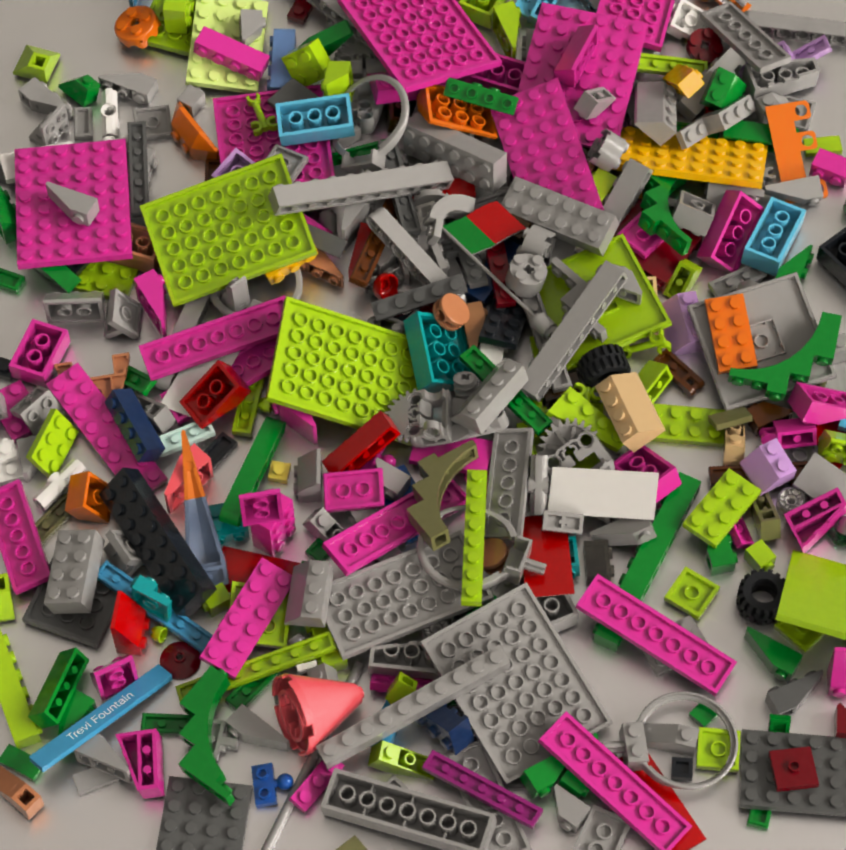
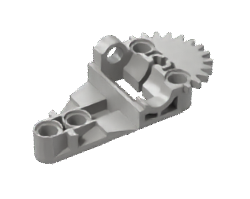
[334,40,387,134]
[384,388,509,448]
[538,418,615,524]

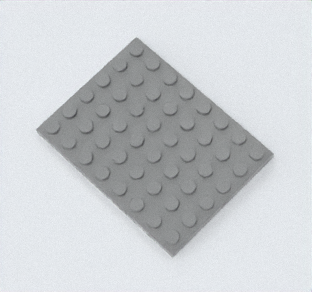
[420,582,613,786]

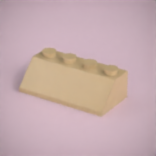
[595,372,666,452]

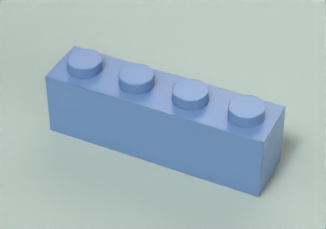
[267,29,296,91]

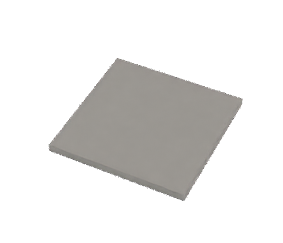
[687,272,837,411]

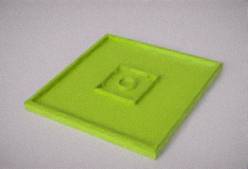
[539,233,672,371]
[775,550,846,640]

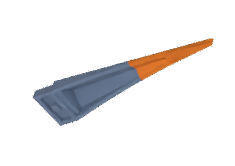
[181,429,230,586]

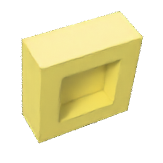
[267,460,291,484]

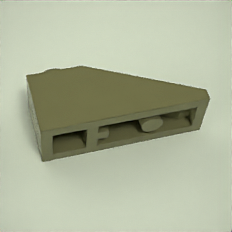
[750,492,781,541]

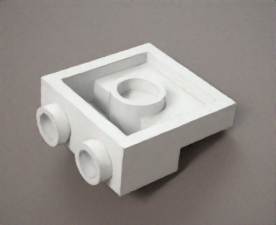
[666,0,708,40]
[0,438,25,487]

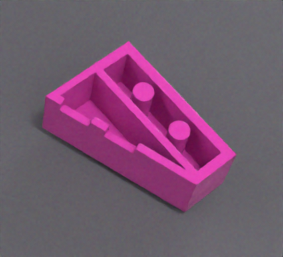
[784,487,846,553]
[115,728,164,799]

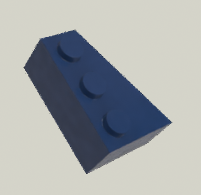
[416,704,474,755]

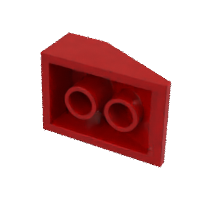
[179,360,251,429]
[110,590,151,656]

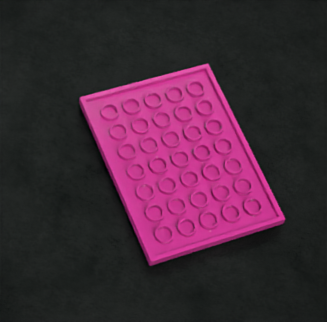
[337,0,502,93]
[517,2,649,148]
[213,84,335,182]
[15,139,133,270]

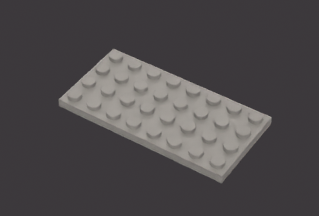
[326,530,494,660]

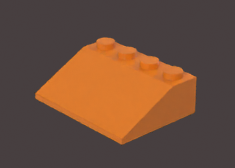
[416,85,498,140]

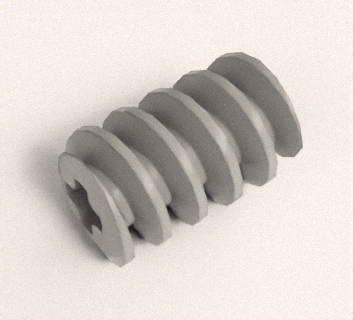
[453,371,478,400]

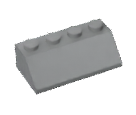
[634,81,677,146]
[450,358,529,435]

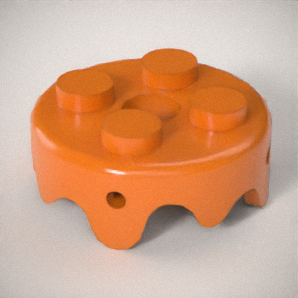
[114,5,161,49]

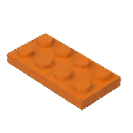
[704,293,758,374]

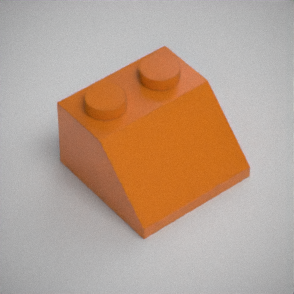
[65,471,110,524]

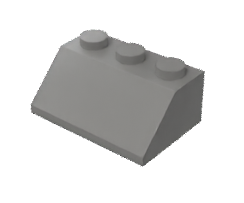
[43,291,106,323]
[284,560,334,628]

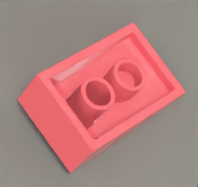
[164,443,214,514]

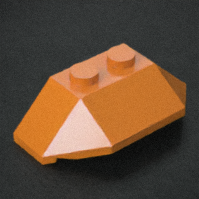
[171,101,220,161]

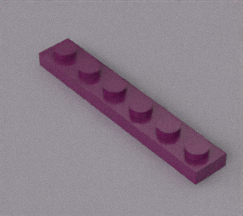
[422,750,543,829]

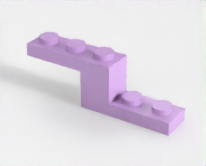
[738,34,832,80]

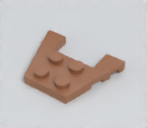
[54,352,130,399]

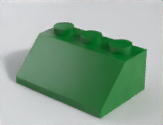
[0,186,17,245]

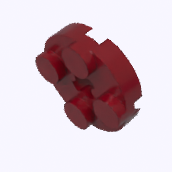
[686,28,723,65]

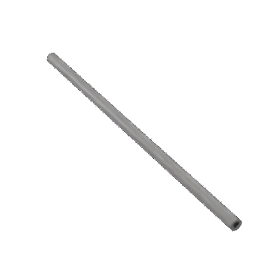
[261,661,364,850]

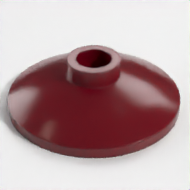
[160,641,201,680]

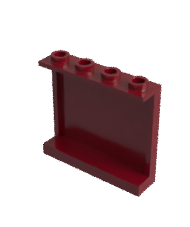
[613,199,703,292]

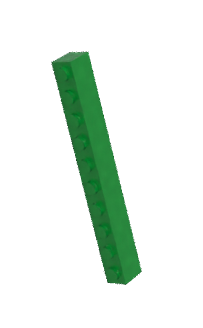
[592,472,701,652]

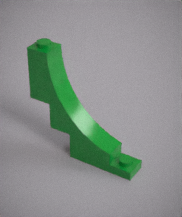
[178,666,235,806]

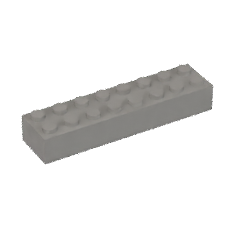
[320,768,497,850]

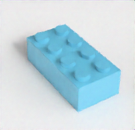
[275,93,355,146]
[741,197,806,277]

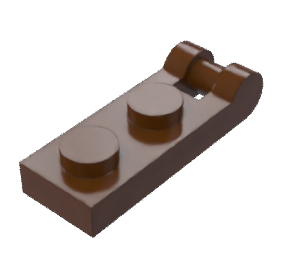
[653,349,705,397]

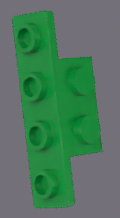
[443,78,519,116]

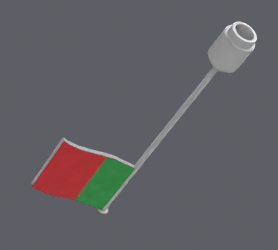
[442,201,557,340]

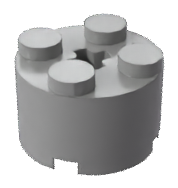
[587,128,630,172]
[516,224,557,264]
[505,253,548,298]

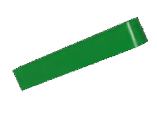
[219,416,286,527]

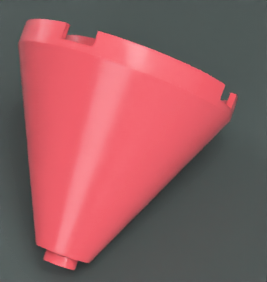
[272,673,364,756]

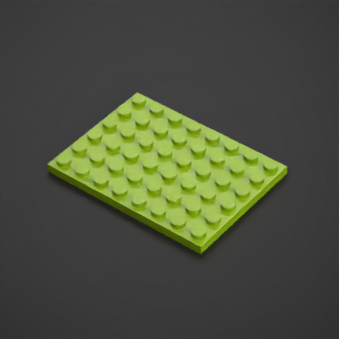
[140,153,318,307]
[265,296,417,446]

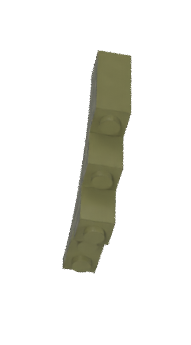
[407,440,479,551]

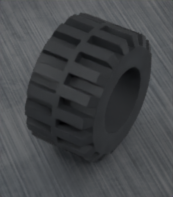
[577,344,631,389]
[736,569,785,625]

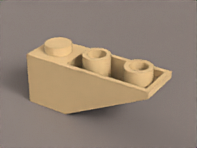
[723,424,745,466]

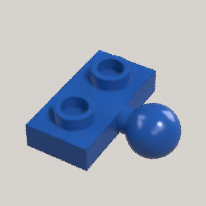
[251,763,293,808]

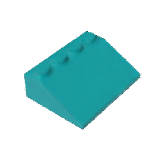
[403,311,473,393]

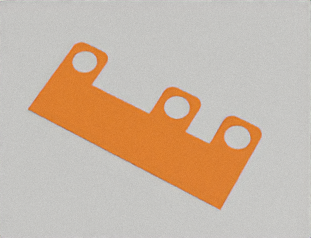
[765,100,828,204]

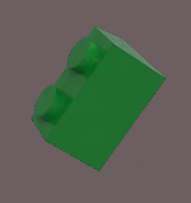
[699,67,747,111]

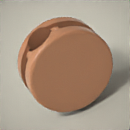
[433,293,470,331]
[483,538,510,575]

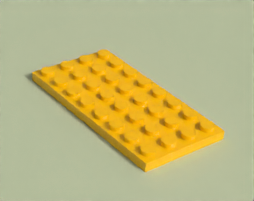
[612,126,768,189]

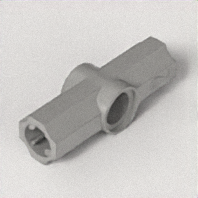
[528,455,549,515]

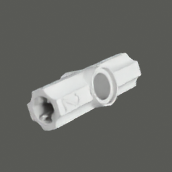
[101,88,119,138]
[32,458,87,511]

